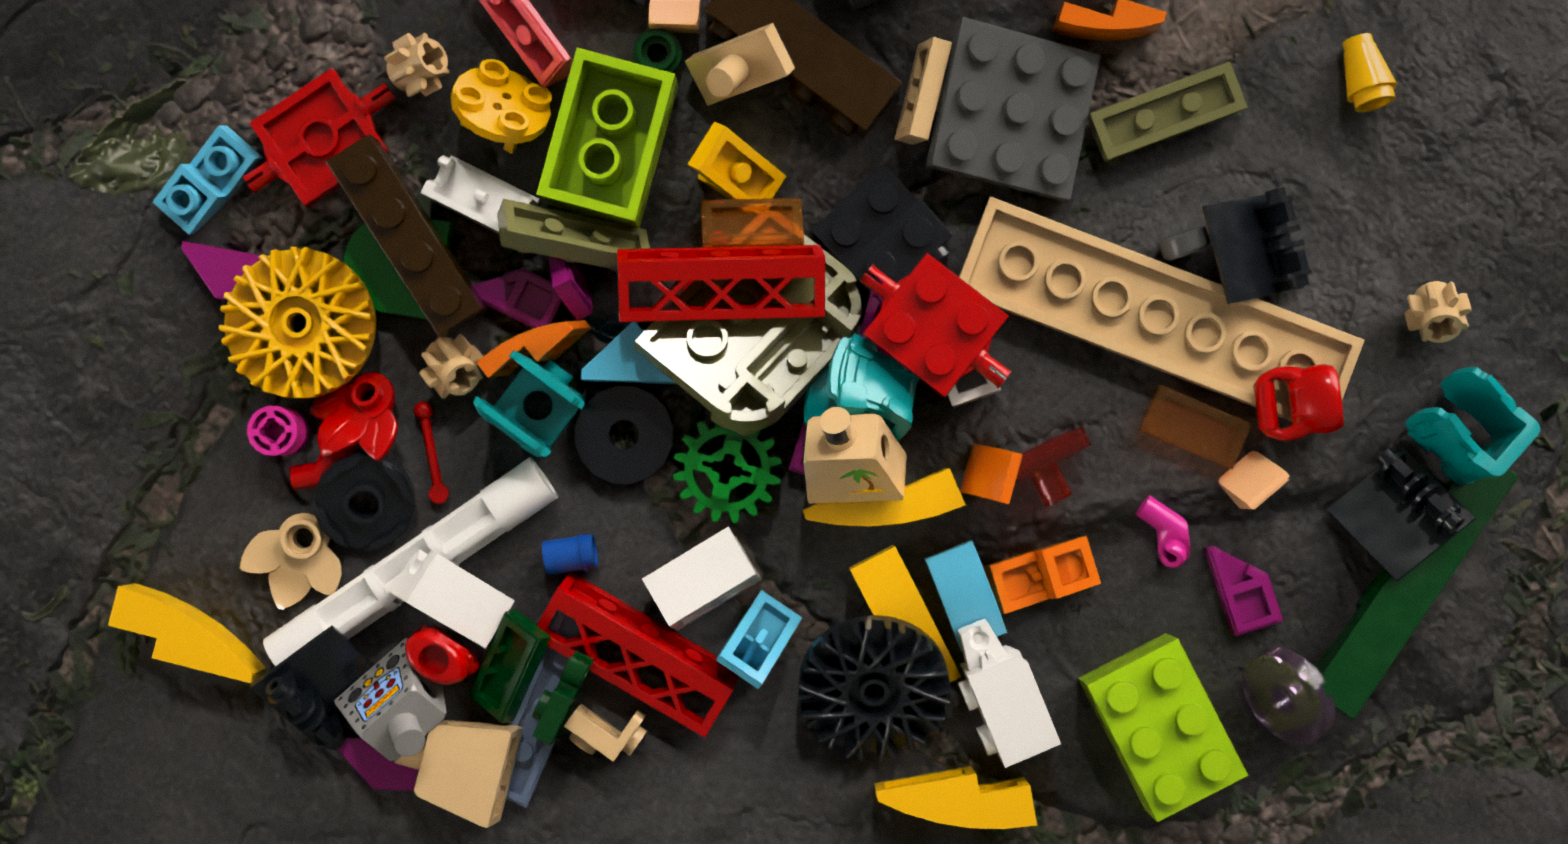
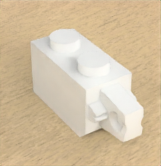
[958,619,1061,768]

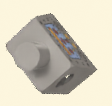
[334,637,447,761]

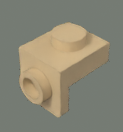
[564,704,647,762]

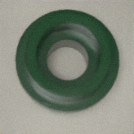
[632,29,682,73]

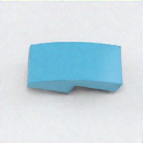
[153,125,263,235]
[924,540,1007,651]

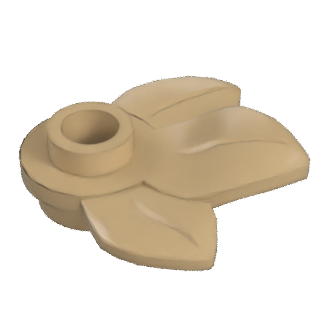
[240,513,342,609]

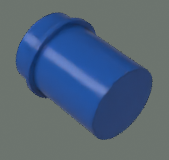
[542,532,598,575]

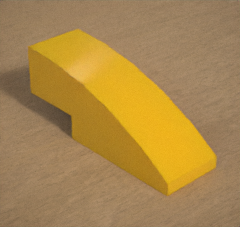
[802,468,966,527]
[849,545,961,682]
[108,583,266,683]
[874,766,1037,829]

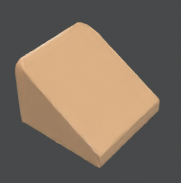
[648,0,701,33]
[1218,451,1290,510]

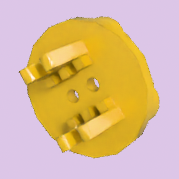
[451,59,552,154]

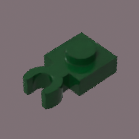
[532,650,594,745]

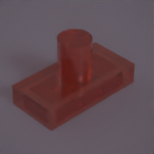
[1016,427,1091,507]

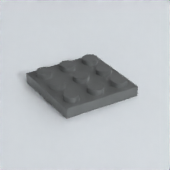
[926,17,1101,202]

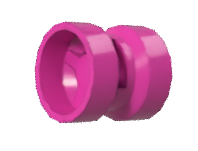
[247,405,310,456]

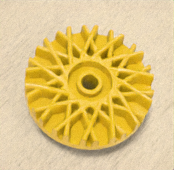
[219,247,376,399]

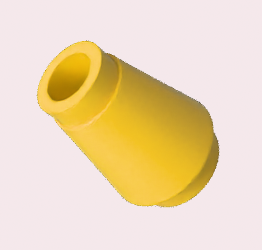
[1342,33,1398,112]

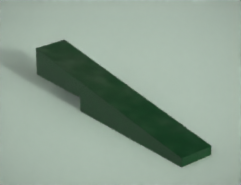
[1302,446,1519,720]

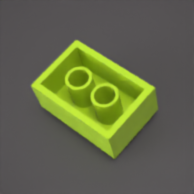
[536,47,678,228]
[1078,633,1249,822]

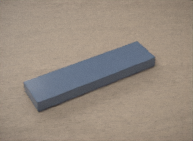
[506,610,598,808]

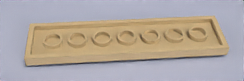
[959,196,1365,421]

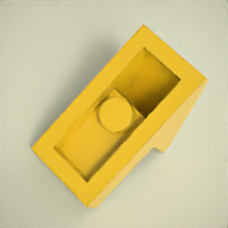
[687,122,786,216]

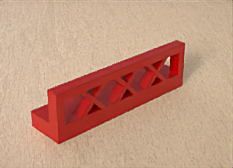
[617,245,825,322]
[537,572,740,738]

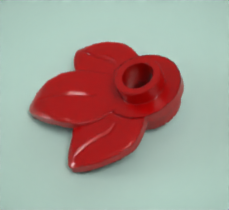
[310,372,398,461]

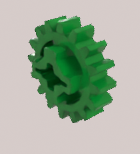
[673,421,781,523]

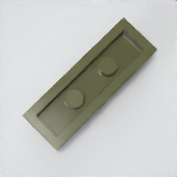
[1088,61,1248,163]
[497,199,650,272]

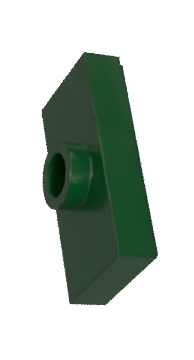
[468,610,551,724]

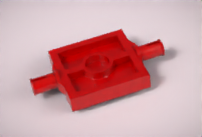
[243,68,397,208]
[860,253,1012,399]

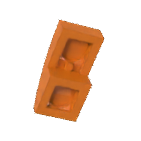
[1052,0,1167,41]
[476,320,591,378]
[960,444,1023,504]
[983,536,1101,614]

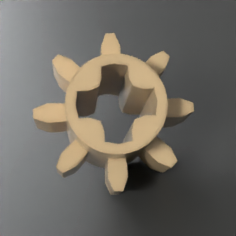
[385,33,449,97]
[1404,281,1472,343]
[419,334,483,399]

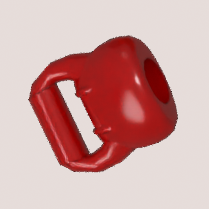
[1253,364,1344,441]
[405,624,479,686]

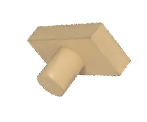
[685,23,795,106]
[894,37,952,145]

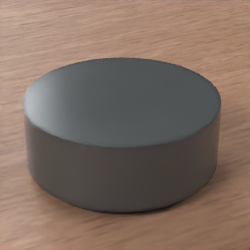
[1158,225,1211,261]

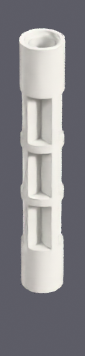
[263,457,558,666]

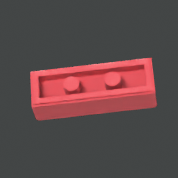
[479,0,571,88]

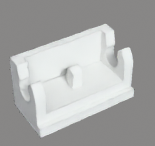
[420,155,541,235]
[642,527,762,631]
[388,550,515,649]

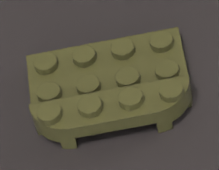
[635,206,862,436]

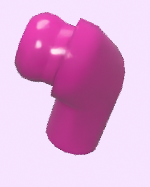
[1135,495,1191,568]

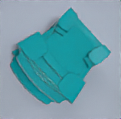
[804,333,919,441]
[473,351,587,457]
[1404,367,1540,486]

